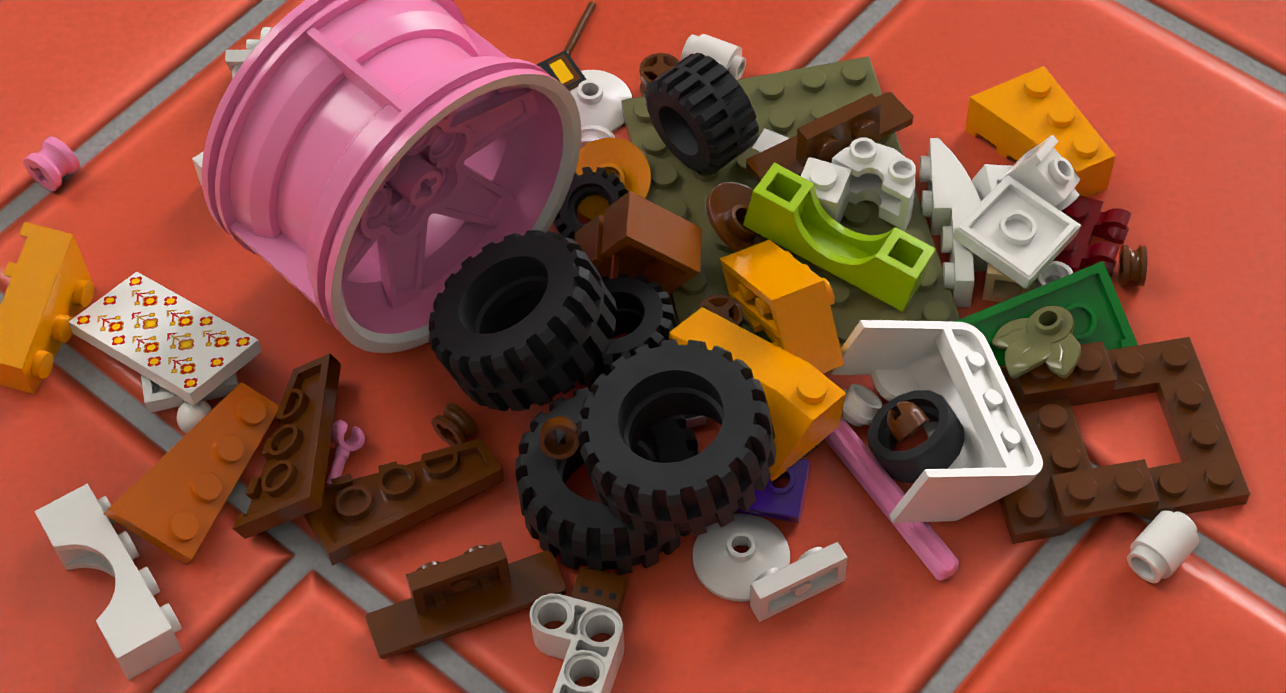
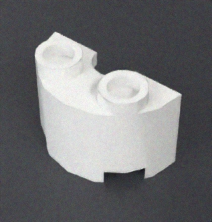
[832,138,916,231]

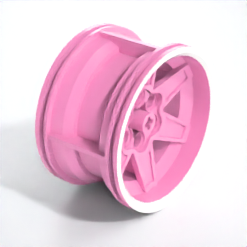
[201,0,581,353]

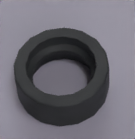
[868,390,965,483]

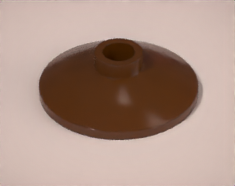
[706,182,782,252]

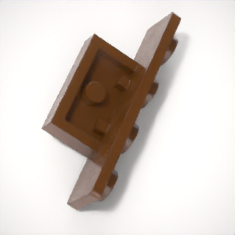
[746,92,913,182]
[366,541,566,659]

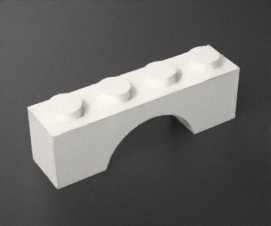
[34,483,182,680]

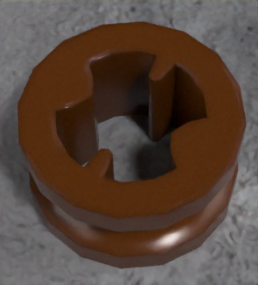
[1118,245,1148,286]
[431,403,479,446]

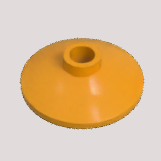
[575,137,652,220]

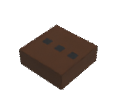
[571,566,628,614]

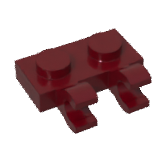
[1053,195,1131,278]

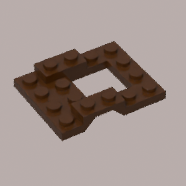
[999,337,1250,544]

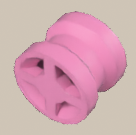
[23,136,80,191]

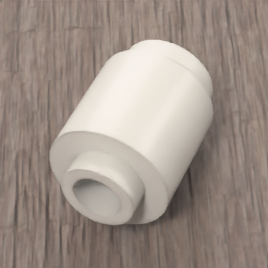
[680,34,746,80]
[1127,511,1200,583]

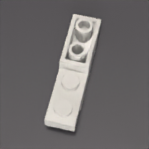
[919,138,987,307]

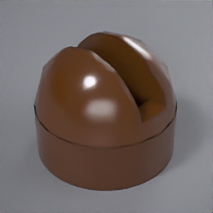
[887,401,929,444]
[539,416,579,459]

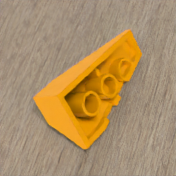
[669,307,846,481]

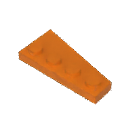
[103,382,279,564]

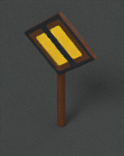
[536,1,596,91]

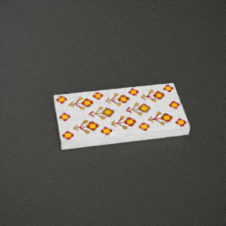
[69,272,262,406]

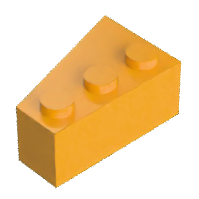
[965,66,1116,197]
[0,222,95,394]
[720,239,845,374]

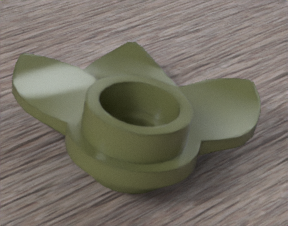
[992,305,1081,379]

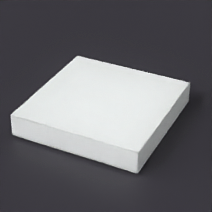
[952,175,1081,289]

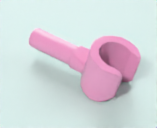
[326,420,365,486]

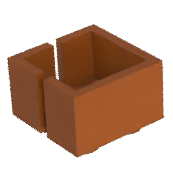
[574,191,702,295]

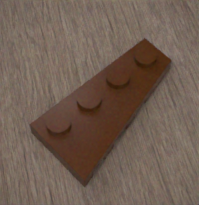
[233,353,341,539]
[303,438,505,566]

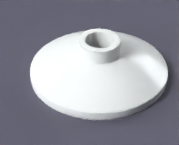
[570,70,632,133]
[693,513,790,602]

